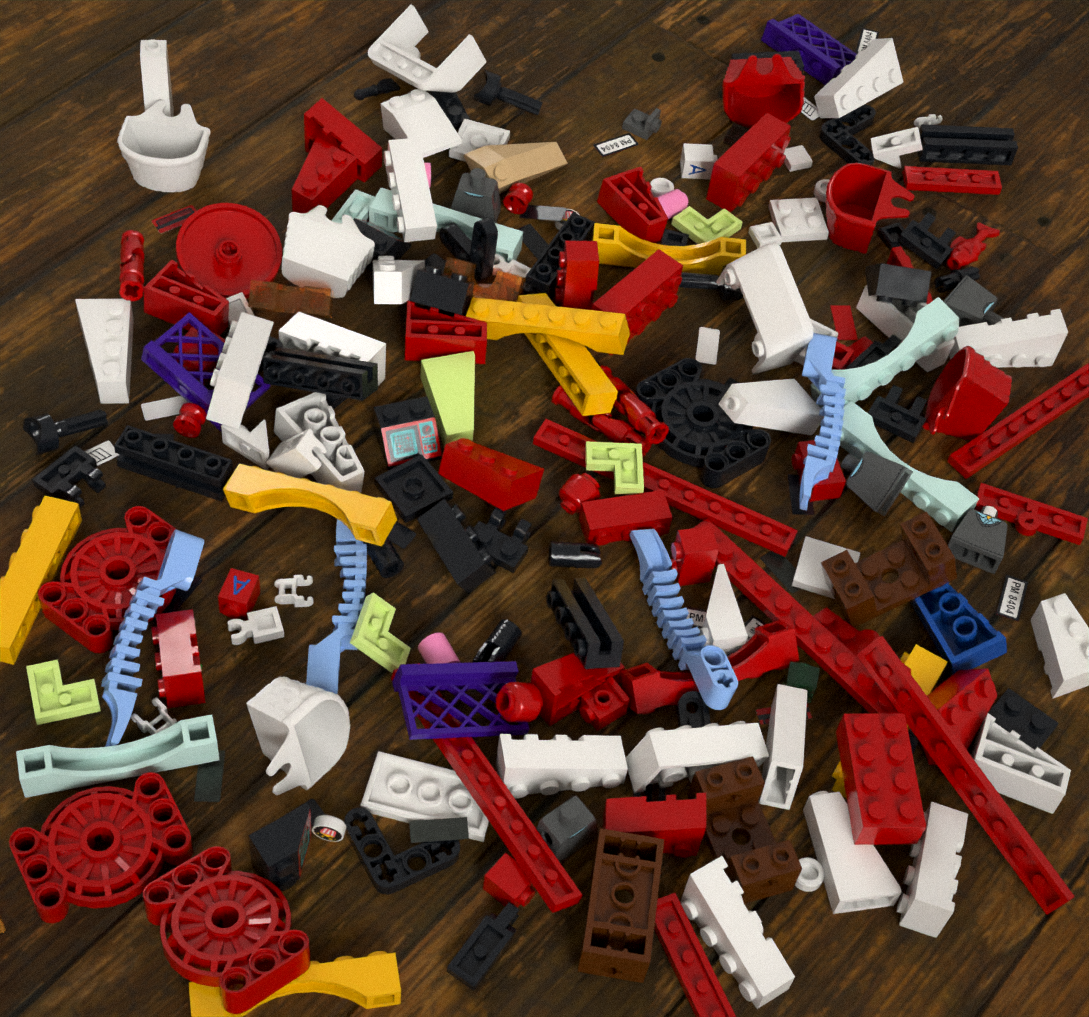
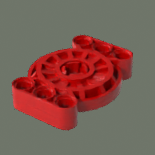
[38,506,176,653]
[9,772,193,924]
[143,846,310,1014]

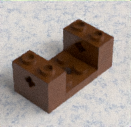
[821,511,957,628]
[687,756,802,904]
[577,828,664,983]

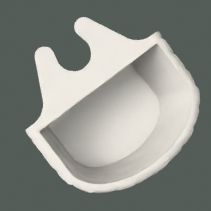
[117,100,211,192]
[281,205,375,298]
[246,676,351,795]

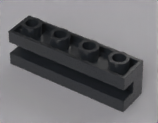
[917,124,1018,165]
[524,212,595,300]
[263,347,378,401]
[114,425,233,502]
[546,578,624,669]

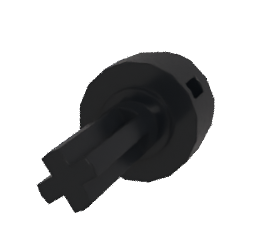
[473,69,543,116]
[679,265,743,301]
[23,409,108,455]

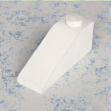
[699,564,748,654]

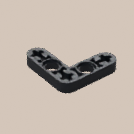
[819,104,876,166]
[440,217,498,281]
[344,808,460,895]

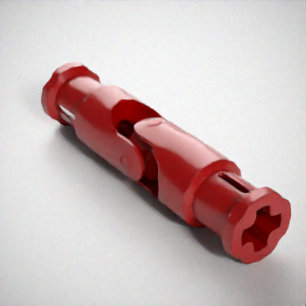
[119,230,144,301]
[600,365,669,444]
[551,385,652,458]

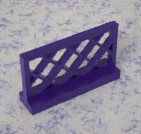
[761,14,857,85]
[141,312,270,432]
[392,661,529,740]

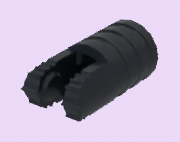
[363,538,404,578]
[548,541,602,569]
[473,619,522,663]

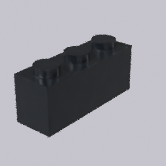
[417,499,496,593]

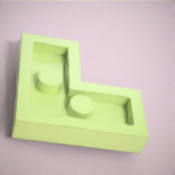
[672,206,742,244]
[585,441,644,495]
[350,592,411,673]
[26,660,101,725]

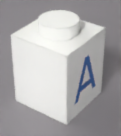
[680,143,717,180]

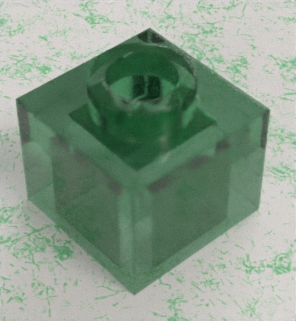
[783,661,820,703]

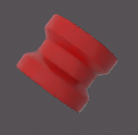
[503,182,533,215]
[173,403,207,438]

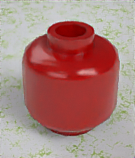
[559,473,600,515]
[496,682,543,722]

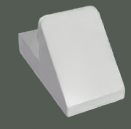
[871,127,923,168]
[221,420,270,470]

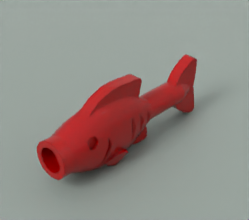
[947,223,1000,270]

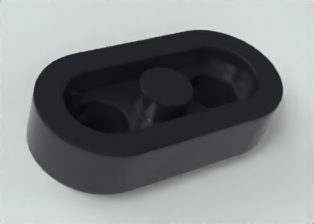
[676,691,711,728]

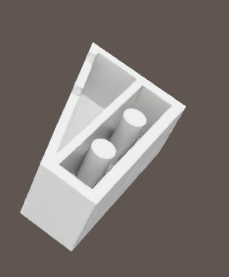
[373,256,425,304]
[1031,593,1089,698]

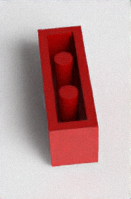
[579,490,672,545]

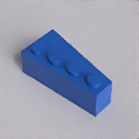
[898,576,1007,675]

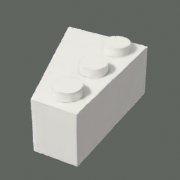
[971,713,1071,814]

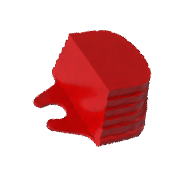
[723,54,805,128]
[826,163,915,254]
[923,346,1012,441]

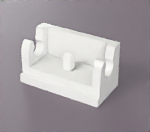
[266,428,327,478]

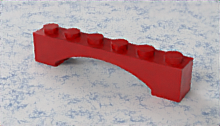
[620,620,799,714]

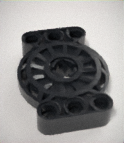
[635,358,771,488]

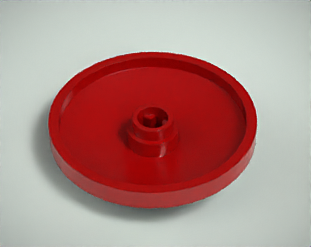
[176,203,282,299]

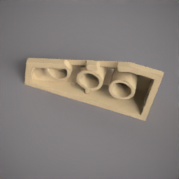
[463,142,568,194]

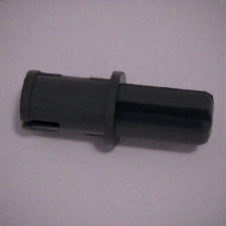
[934,266,980,293]

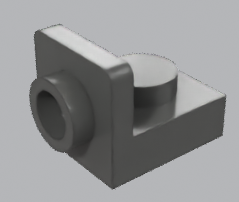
[622,108,662,140]

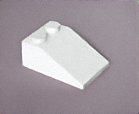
[380,89,462,158]

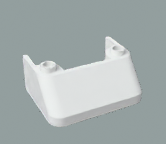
[368,5,486,93]
[716,242,813,375]

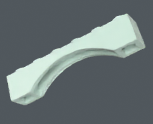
[369,188,523,265]
[810,297,959,408]
[840,401,979,532]
[16,715,219,798]

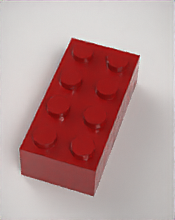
[706,113,791,213]
[592,249,683,356]
[836,713,926,845]

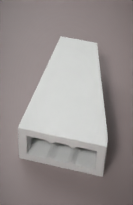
[140,40,174,117]
[719,379,824,435]
[759,684,807,810]
[803,791,902,914]

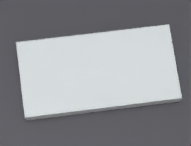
[360,751,489,842]

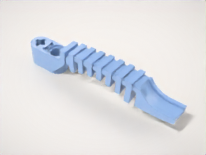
[799,333,846,511]
[306,519,367,694]
[101,529,204,747]
[629,529,738,710]

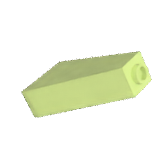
[420,351,475,448]

